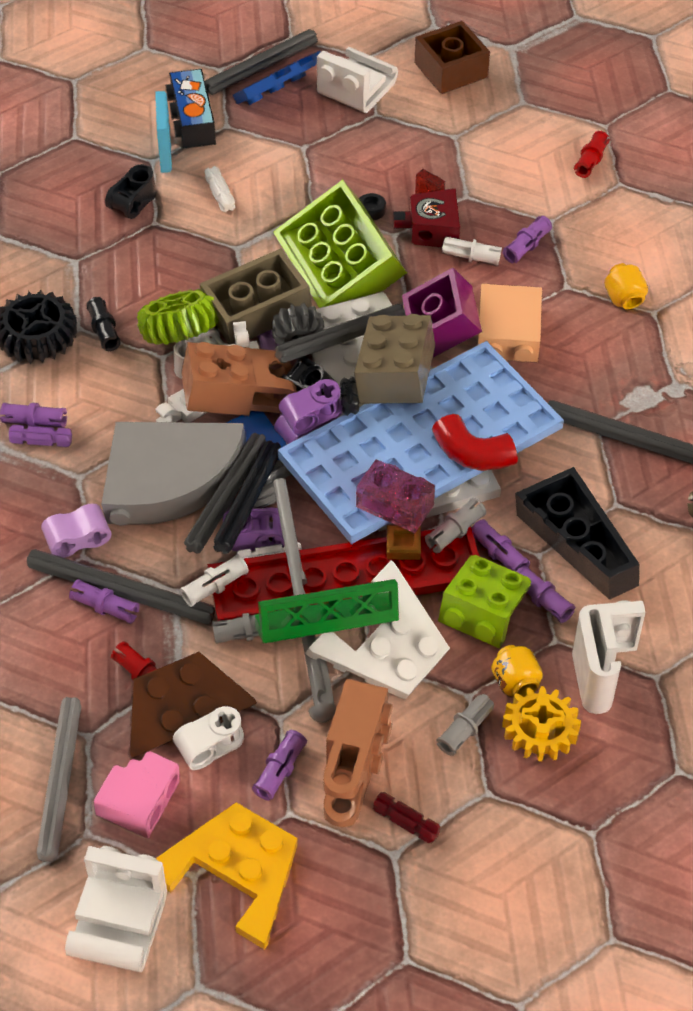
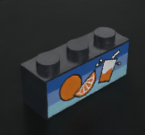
[165,69,216,149]

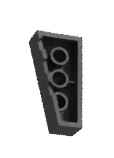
[515,467,640,600]

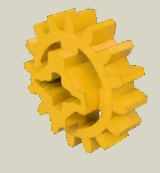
[502,686,581,762]

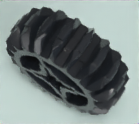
[0,290,77,364]

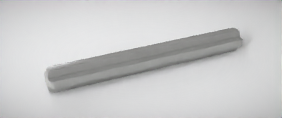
[37,697,81,862]

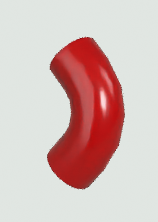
[432,414,518,471]

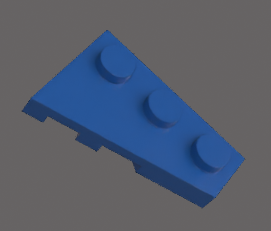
[232,50,321,105]

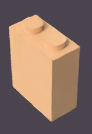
[477,284,542,362]

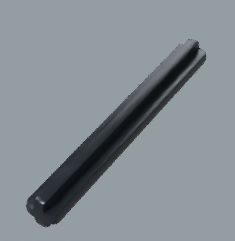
[213,440,281,554]

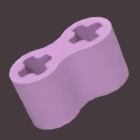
[41,504,112,558]

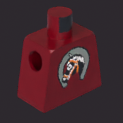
[393,189,460,247]

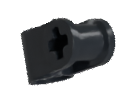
[105,165,156,219]
[281,356,340,396]

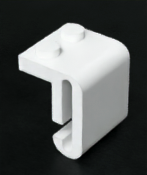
[317,47,398,113]
[572,600,646,714]
[65,846,167,973]

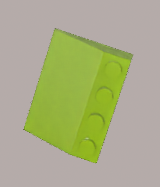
[273,179,407,308]

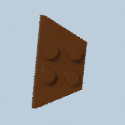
[128,652,257,759]

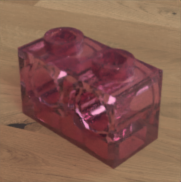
[356,459,435,533]

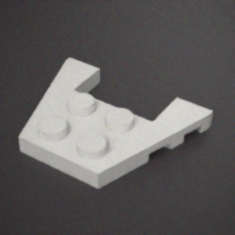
[305,561,450,700]

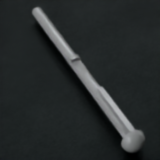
[273,478,336,723]

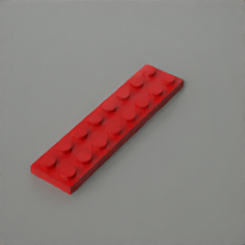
[207,526,479,621]

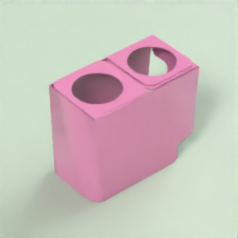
[94,751,180,838]

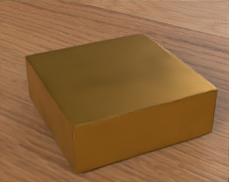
[387,525,421,560]

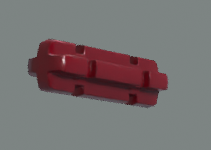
[373,792,441,844]

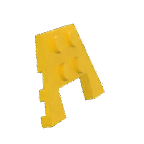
[156,802,298,950]

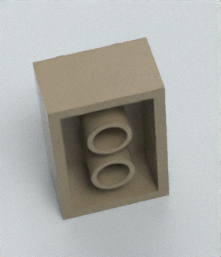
[200,248,312,345]
[354,314,435,404]

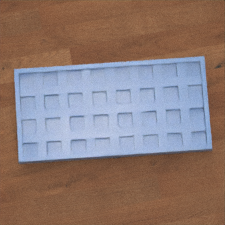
[278,341,564,544]

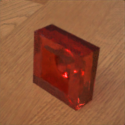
[415,169,446,194]

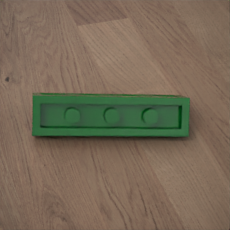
[254,579,399,644]

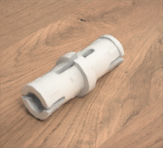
[180,554,249,607]

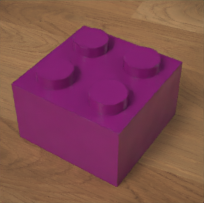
[402,268,482,358]

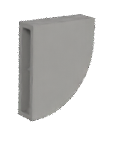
[101,422,246,526]

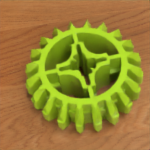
[137,289,219,345]

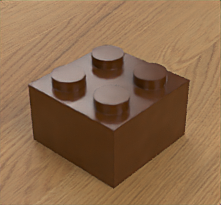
[414,20,490,94]

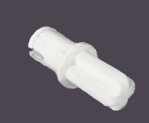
[442,237,502,266]

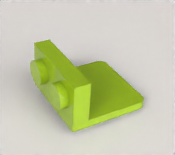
[438,555,531,648]

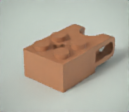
[181,342,297,416]
[323,679,393,827]

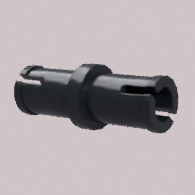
[86,297,121,351]

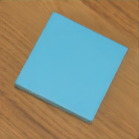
[155,91,172,173]

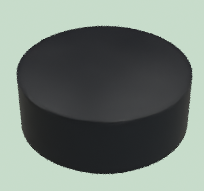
[359,193,386,221]

